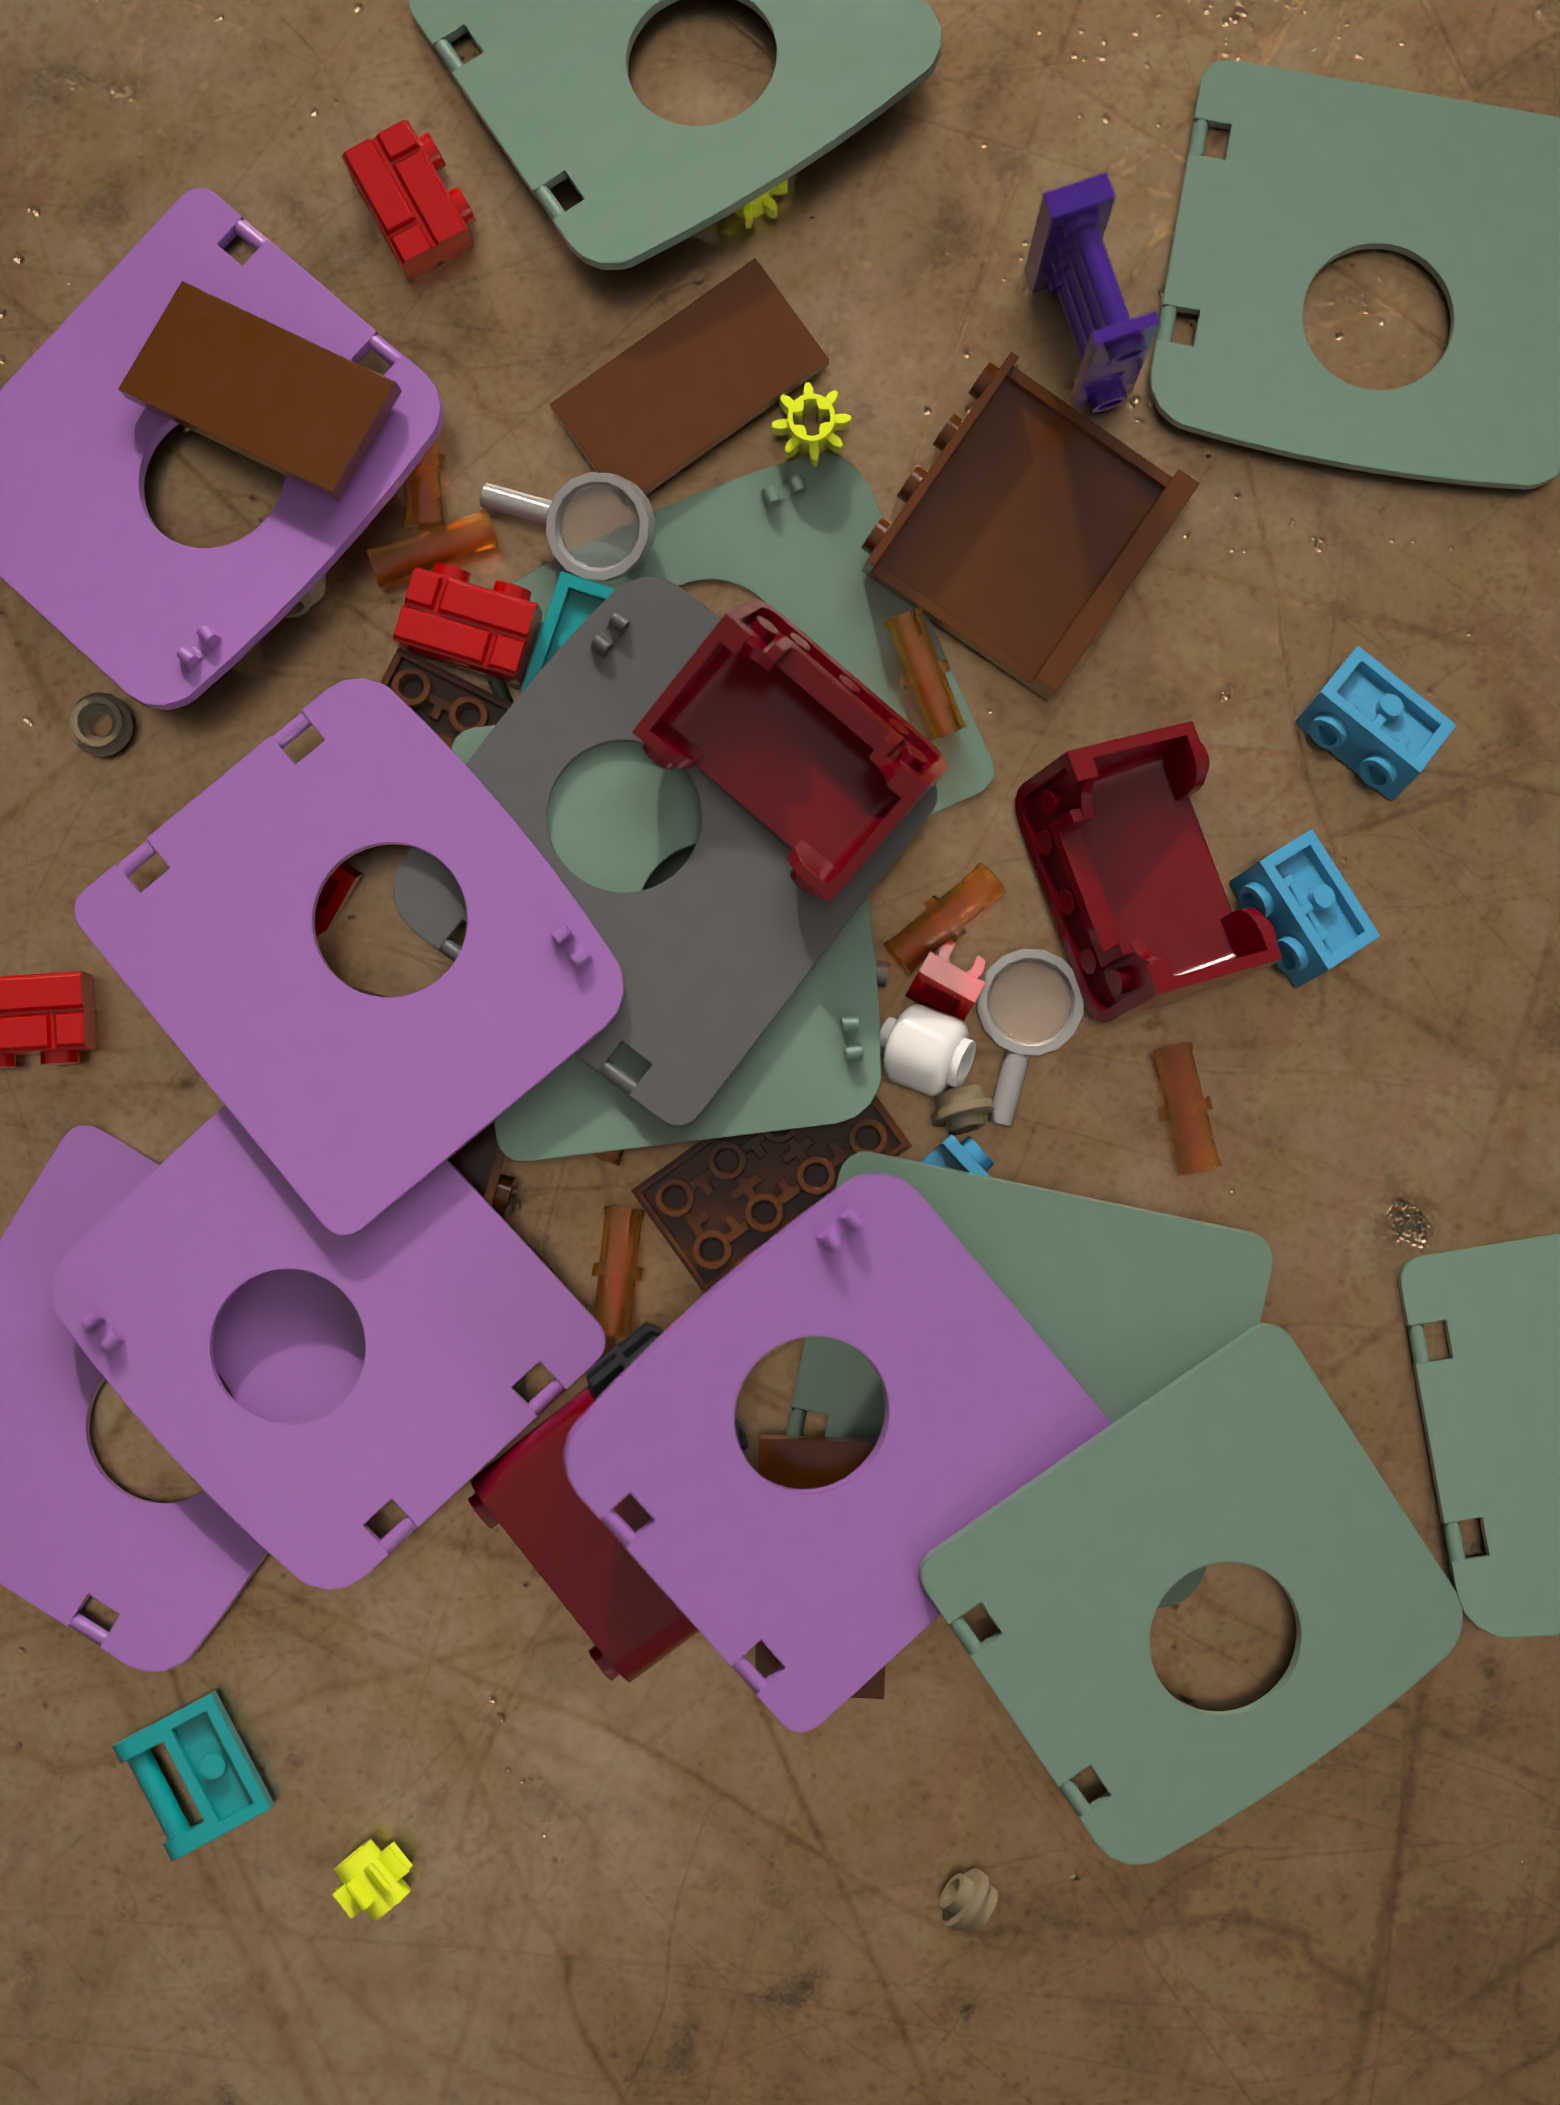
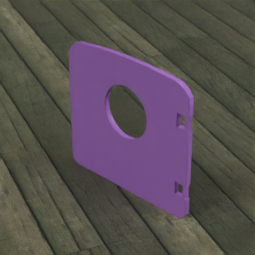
[0,188,445,710]
[74,678,625,1236]
[50,1105,606,1590]
[0,1125,365,1672]
[563,1172,1112,1733]

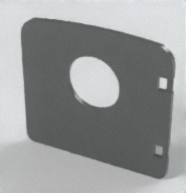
[393,577,938,1127]

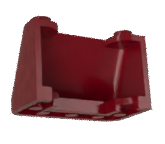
[632,599,949,903]
[1015,721,1283,1023]
[468,1386,700,1683]

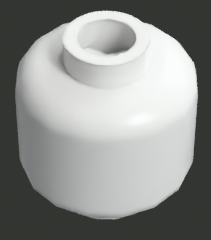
[880,1004,976,1096]

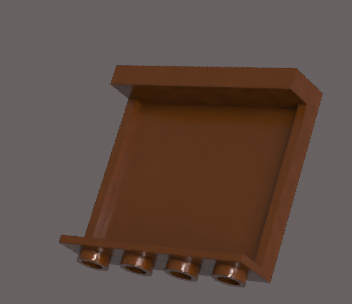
[861,352,1200,701]

